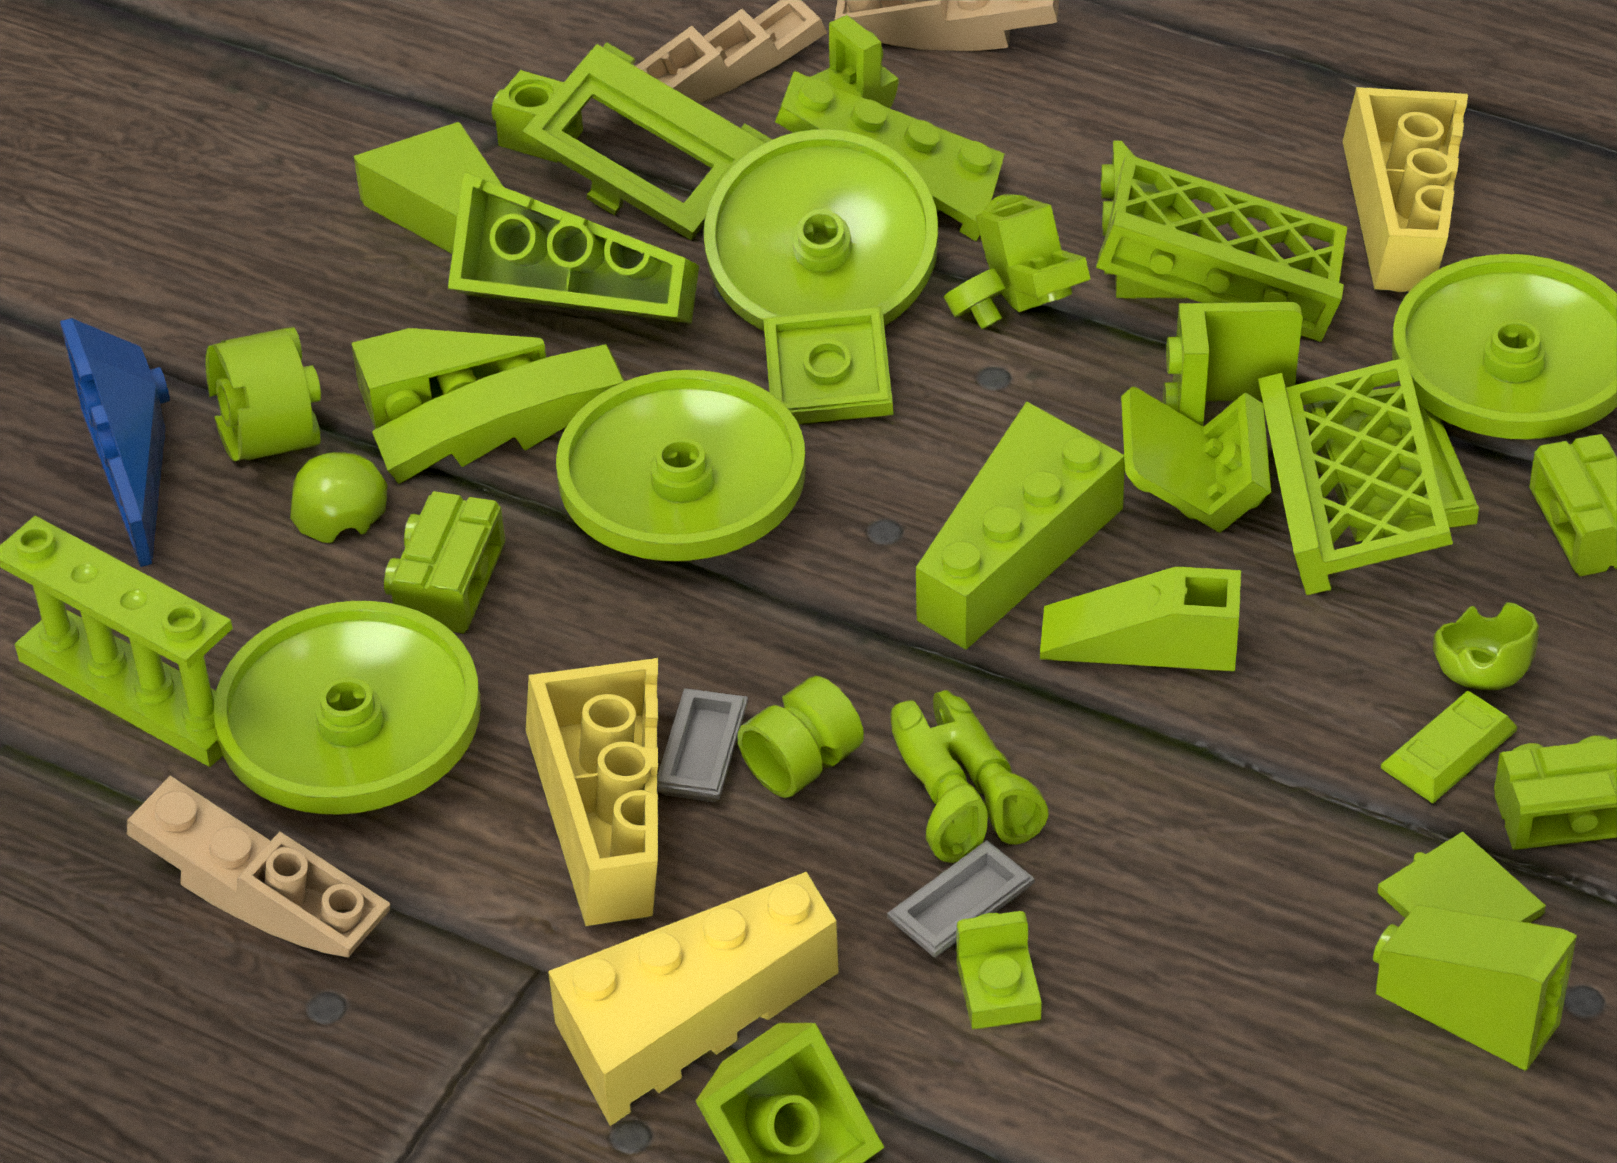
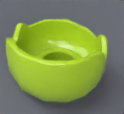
[290,452,388,543]
[1433,603,1539,690]

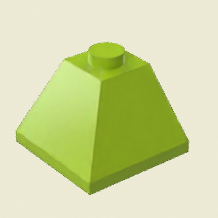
[696,1023,884,1163]

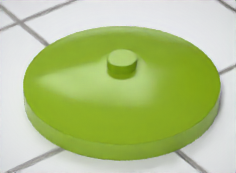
[704,129,938,331]
[1392,254,1617,439]
[556,370,806,561]
[214,601,481,814]

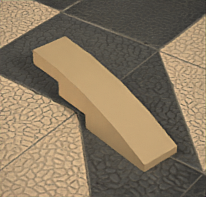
[633,0,827,125]

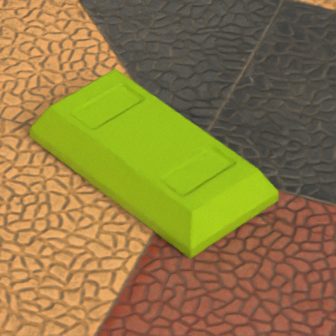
[1381,691,1517,803]

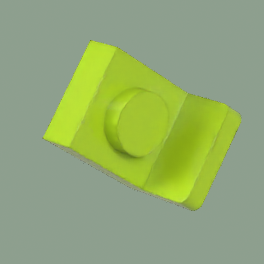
[956,911,1042,1030]

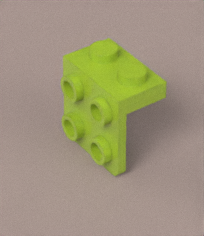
[1163,302,1303,426]
[1121,387,1271,533]

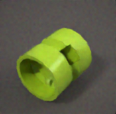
[737,676,864,798]

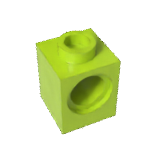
[491,70,583,163]

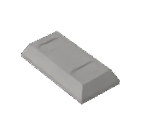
[657,688,748,802]
[887,840,1035,958]

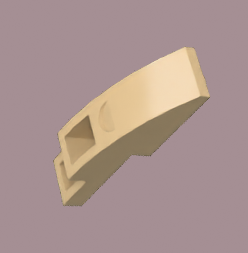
[835,0,1059,51]
[127,775,391,957]

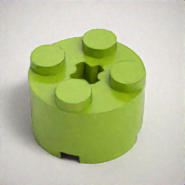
[206,327,321,461]

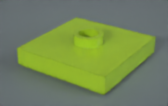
[763,306,893,424]

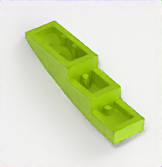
[372,344,625,484]

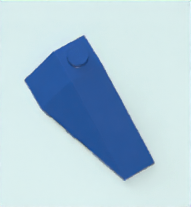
[60,318,170,567]

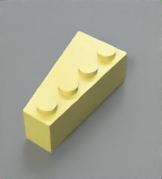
[1343,87,1468,292]
[526,658,658,926]
[548,872,839,1126]

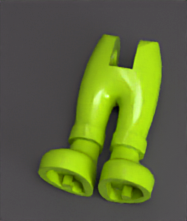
[890,690,1049,863]

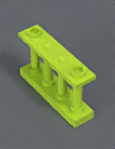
[0,515,233,767]

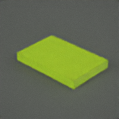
[1306,386,1479,542]

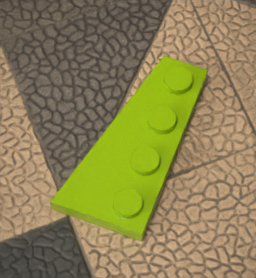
[775,71,1005,242]

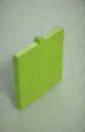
[1377,831,1546,923]

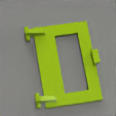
[522,42,773,241]

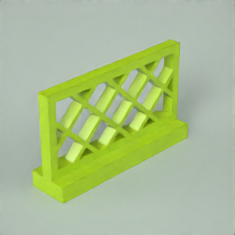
[1096,154,1347,342]
[1258,357,1453,596]

